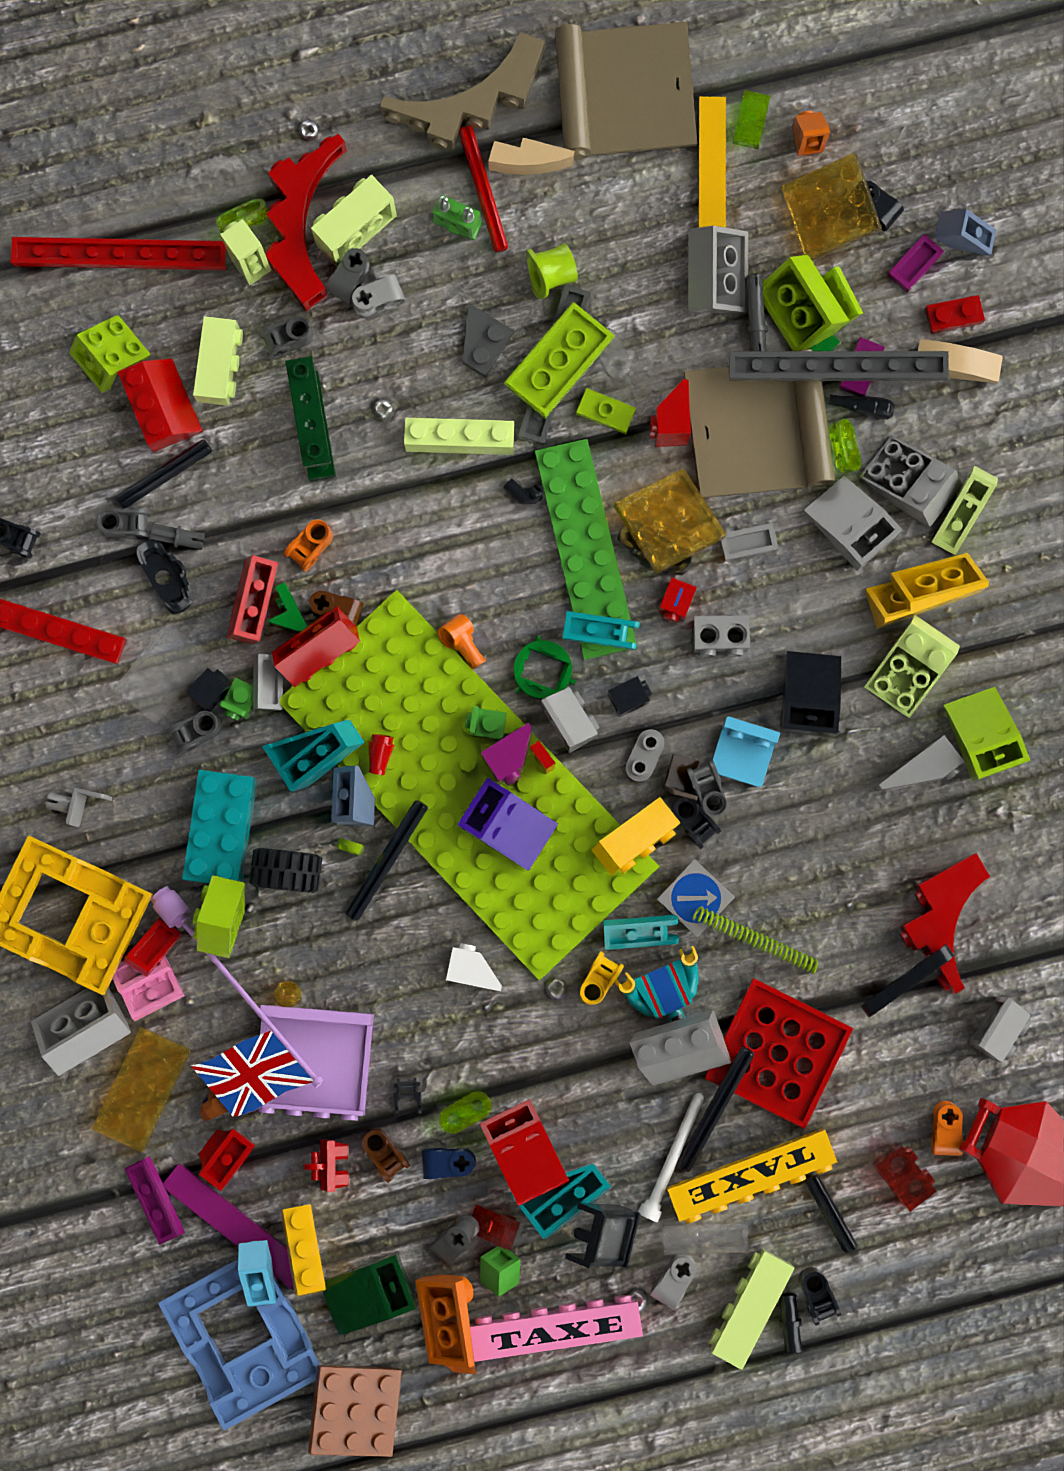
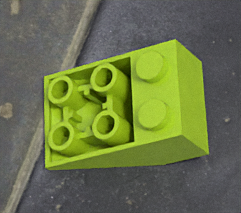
[943,687,1031,782]

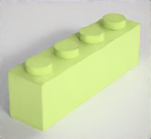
[404,418,514,455]
[709,1248,795,1370]

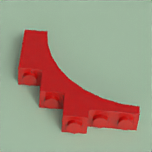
[265,133,347,311]

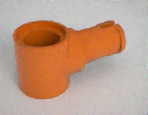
[437,614,486,669]

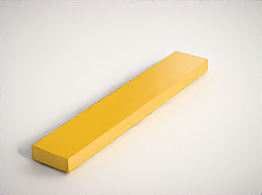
[698,97,726,228]

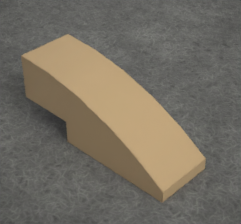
[489,138,575,175]
[918,339,1003,383]

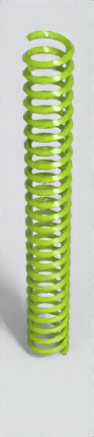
[692,906,818,974]

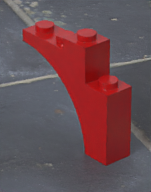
[899,853,990,994]

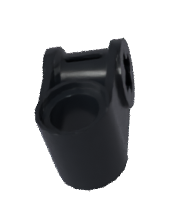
[852,180,904,232]
[0,518,41,559]
[671,798,721,850]
[799,1267,842,1326]

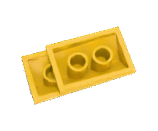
[865,553,989,629]

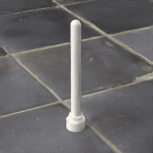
[638,1093,704,1222]

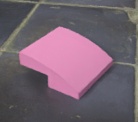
[112,956,185,1021]

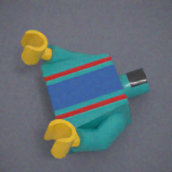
[615,946,699,1022]

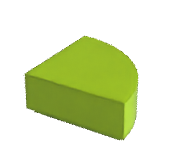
[336,838,365,856]

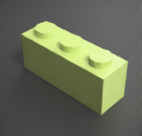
[220,219,271,286]
[193,317,243,406]

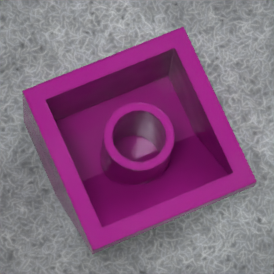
[481,723,532,786]

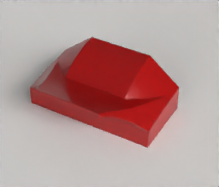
[199,1128,256,1191]

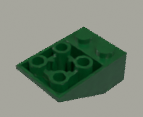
[323,1251,418,1336]

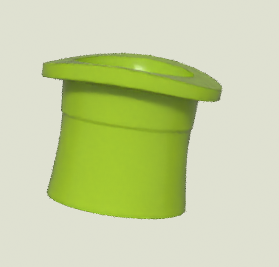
[526,243,578,299]

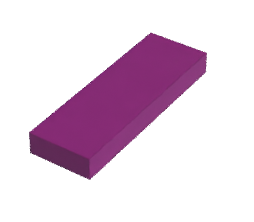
[124,1156,185,1245]

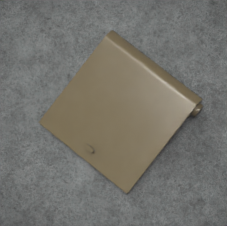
[555,21,697,160]
[684,349,835,499]

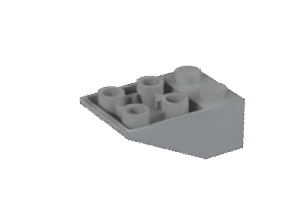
[859,435,962,527]
[804,476,903,571]

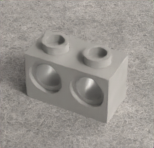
[692,615,750,657]

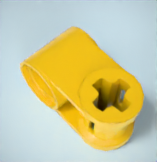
[579,951,624,1005]

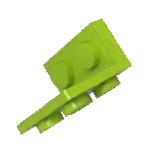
[69,315,150,393]

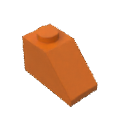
[792,111,830,156]

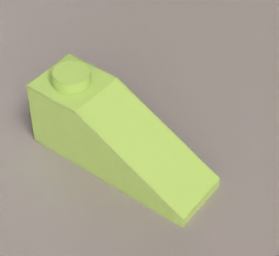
[932,466,998,555]

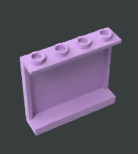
[258,1005,374,1120]

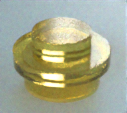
[274,981,302,1007]

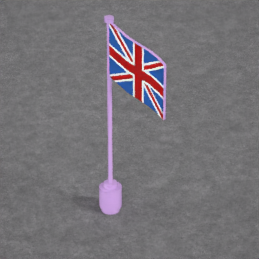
[150,886,324,1117]

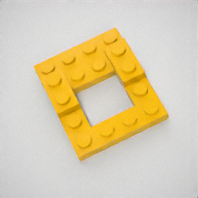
[0,835,153,995]

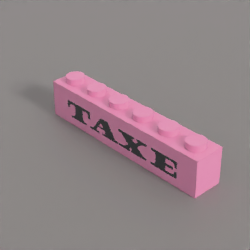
[470,1295,643,1362]

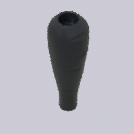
[829,394,895,420]

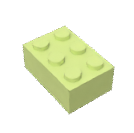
[311,175,397,267]

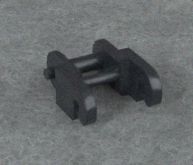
[393,1077,422,1115]

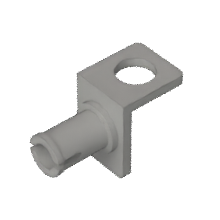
[46,788,113,827]

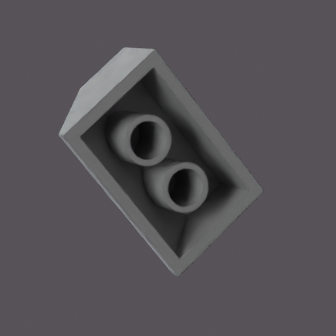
[688,226,748,313]
[31,987,131,1076]
[630,1010,732,1086]

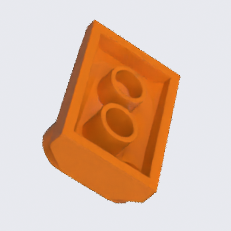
[415,1274,477,1374]

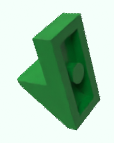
[268,582,308,634]

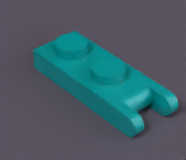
[562,611,640,650]
[603,915,679,950]

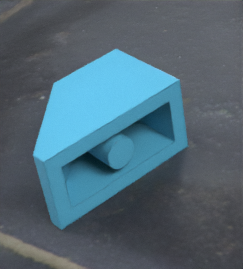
[238,1240,276,1307]

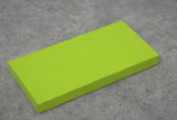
[504,302,615,419]

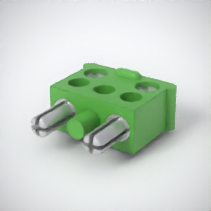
[432,194,483,240]

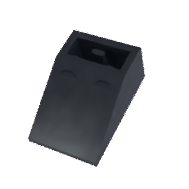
[780,651,842,738]

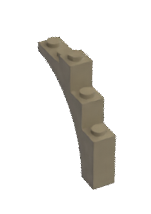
[380,33,545,150]

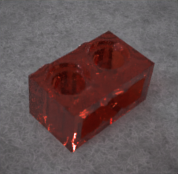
[872,1144,937,1212]

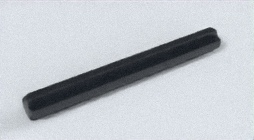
[345,800,428,921]
[677,1047,754,1172]

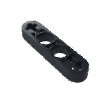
[860,944,955,1018]

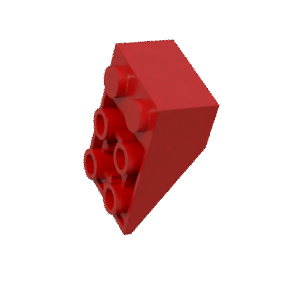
[479,1099,569,1206]

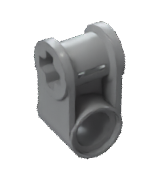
[352,274,406,317]
[649,1253,696,1310]

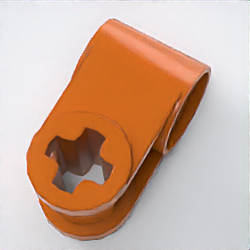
[283,519,333,572]
[931,1100,963,1156]

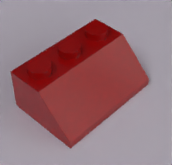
[118,358,203,453]

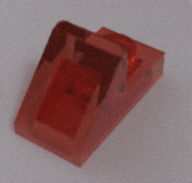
[472,1204,520,1250]

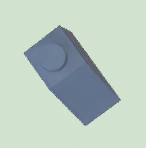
[935,209,996,255]
[331,766,375,827]

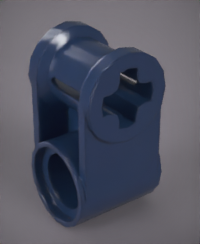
[422,1148,476,1179]

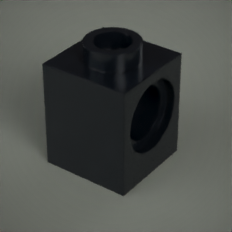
[185,668,230,712]
[607,676,652,718]

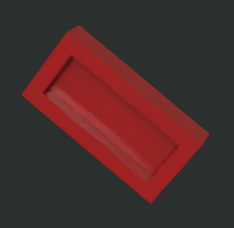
[530,741,556,774]
[125,918,181,977]

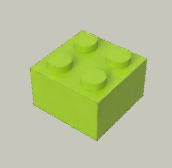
[193,875,245,958]

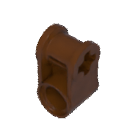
[309,590,364,626]
[362,1128,411,1183]

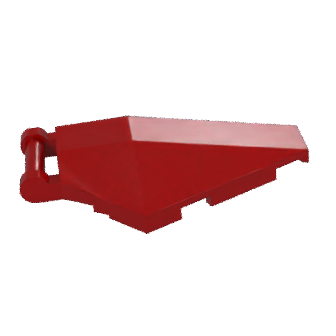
[958,1098,1064,1207]

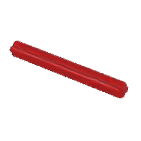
[459,126,508,253]

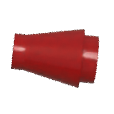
[368,734,395,775]

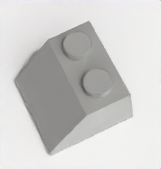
[541,687,599,753]
[968,997,1031,1063]

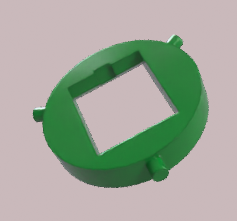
[514,636,576,700]

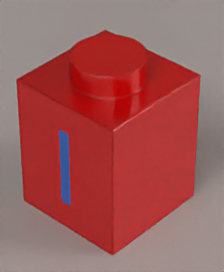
[658,577,697,623]

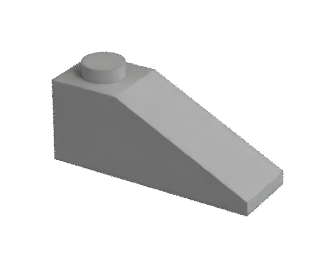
[875,735,965,791]

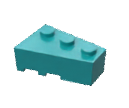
[262,720,365,792]
[509,1163,613,1240]

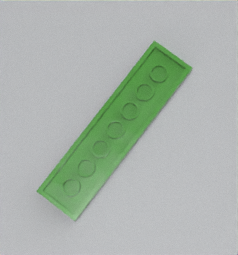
[535,439,637,661]

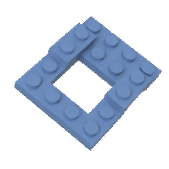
[158,1259,321,1431]

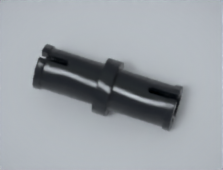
[779,1293,803,1354]

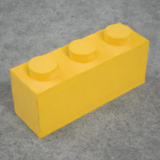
[592,797,680,876]
[281,1204,326,1297]

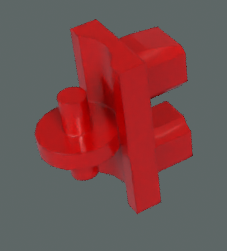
[303,1139,349,1192]

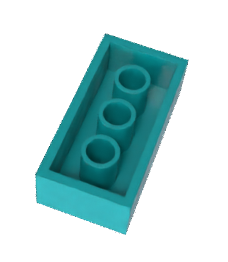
[182,770,257,884]

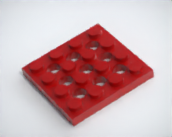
[704,978,854,1129]

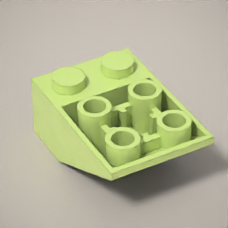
[864,615,960,718]

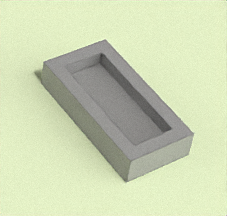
[719,523,778,562]
[253,654,283,711]

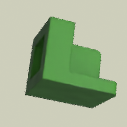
[480,1244,520,1297]

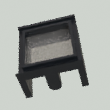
[565,1203,641,1268]

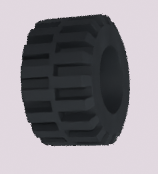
[249,848,322,893]

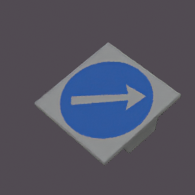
[657,859,735,937]

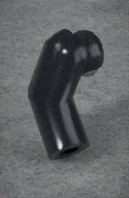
[503,478,544,505]

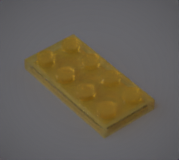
[92,1027,192,1153]

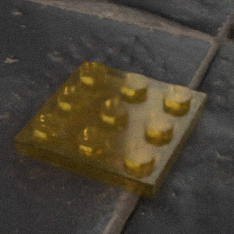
[781,153,882,261]
[614,468,727,574]

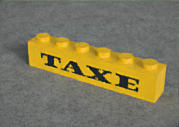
[666,1128,837,1224]

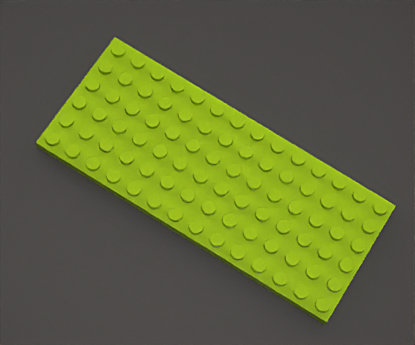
[280,590,660,981]

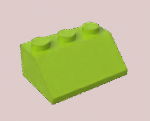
[763,255,849,351]

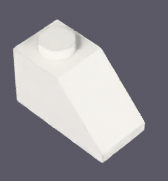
[446,943,502,991]

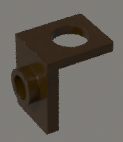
[663,754,699,800]

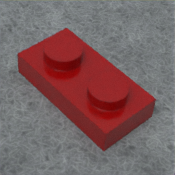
[925,295,985,334]

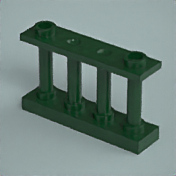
[285,356,336,482]

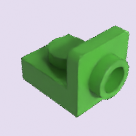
[219,678,253,721]
[465,706,507,740]

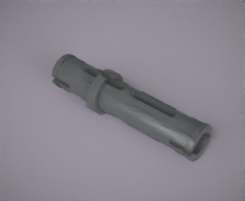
[746,274,768,351]

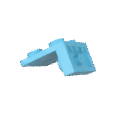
[713,716,780,787]

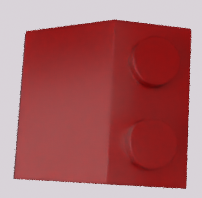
[649,379,691,447]

